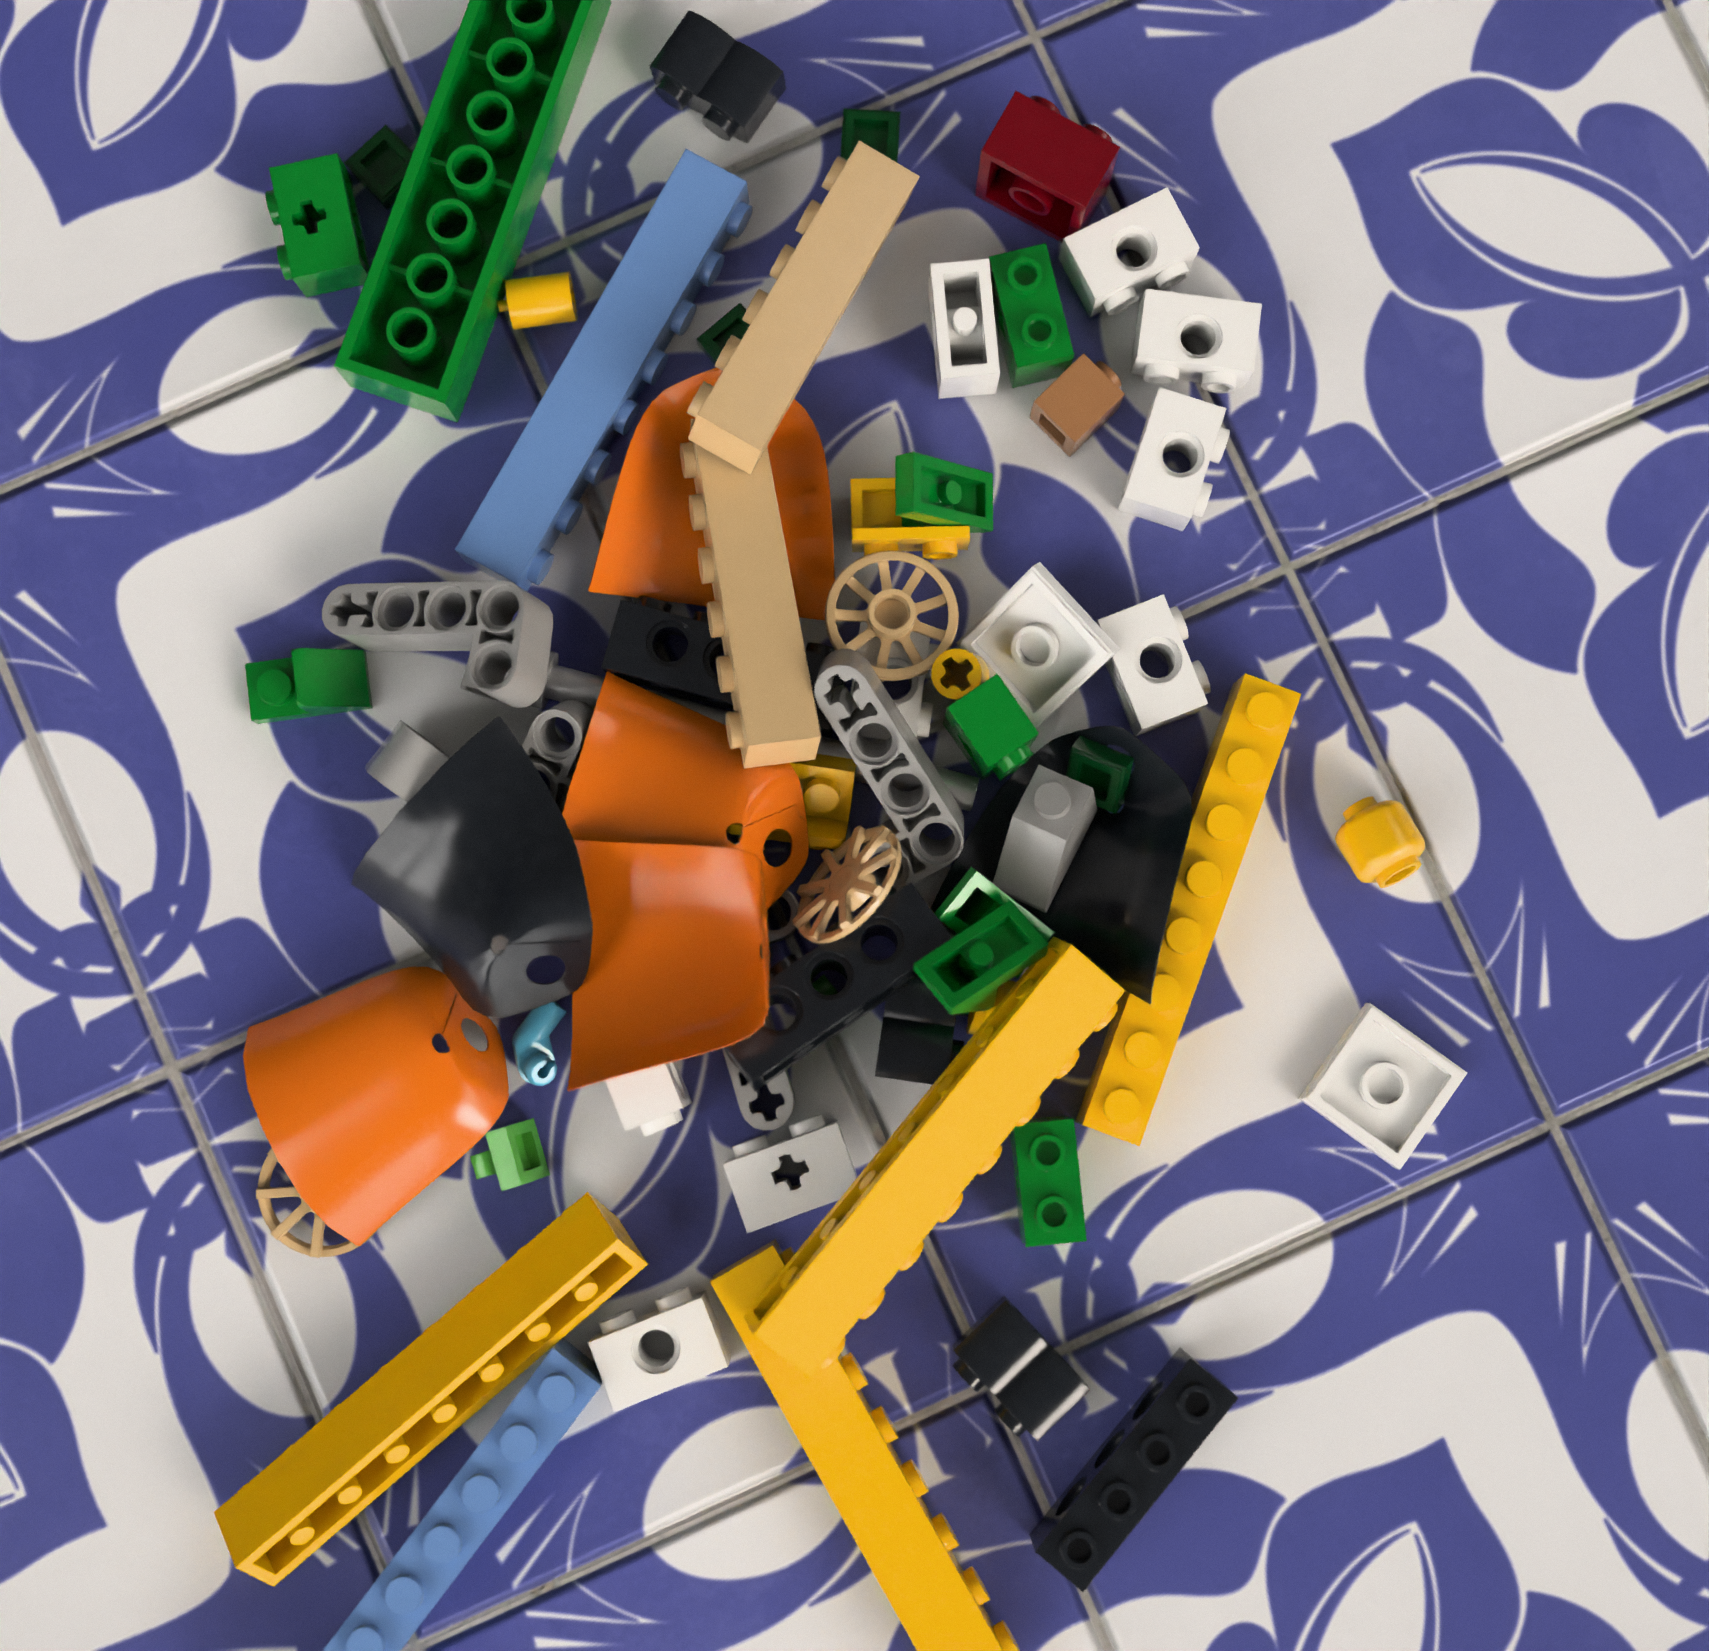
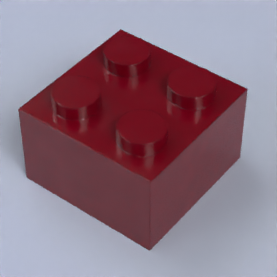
[975,91,1120,243]

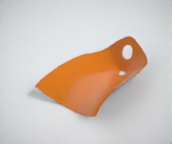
[588,367,835,621]
[562,671,809,910]

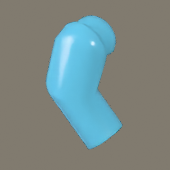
[512,1001,567,1086]

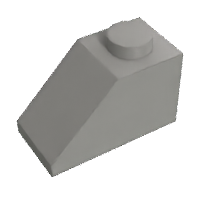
[993,765,1097,913]

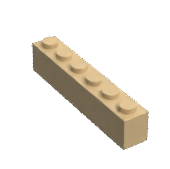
[687,140,920,475]
[680,419,821,769]

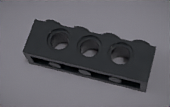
[601,596,847,738]
[724,882,952,1091]
[1029,1347,1238,1592]

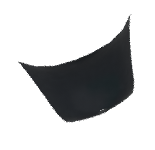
[351,716,593,1018]
[931,726,1192,1004]

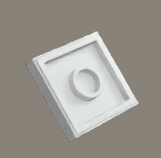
[957,562,1120,728]
[1298,1003,1467,1170]

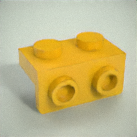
[850,478,970,560]

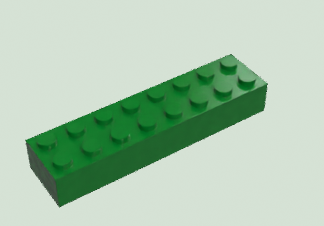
[334,0,611,423]

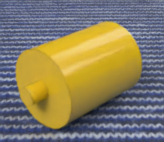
[498,271,577,330]
[931,648,989,700]

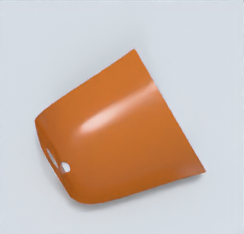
[567,839,770,1091]
[243,967,509,1246]

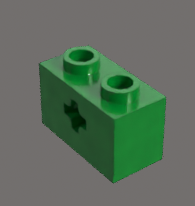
[265,153,370,298]
[989,243,1074,388]
[942,673,1039,781]
[1010,1115,1087,1247]

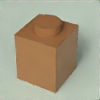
[1029,353,1125,457]

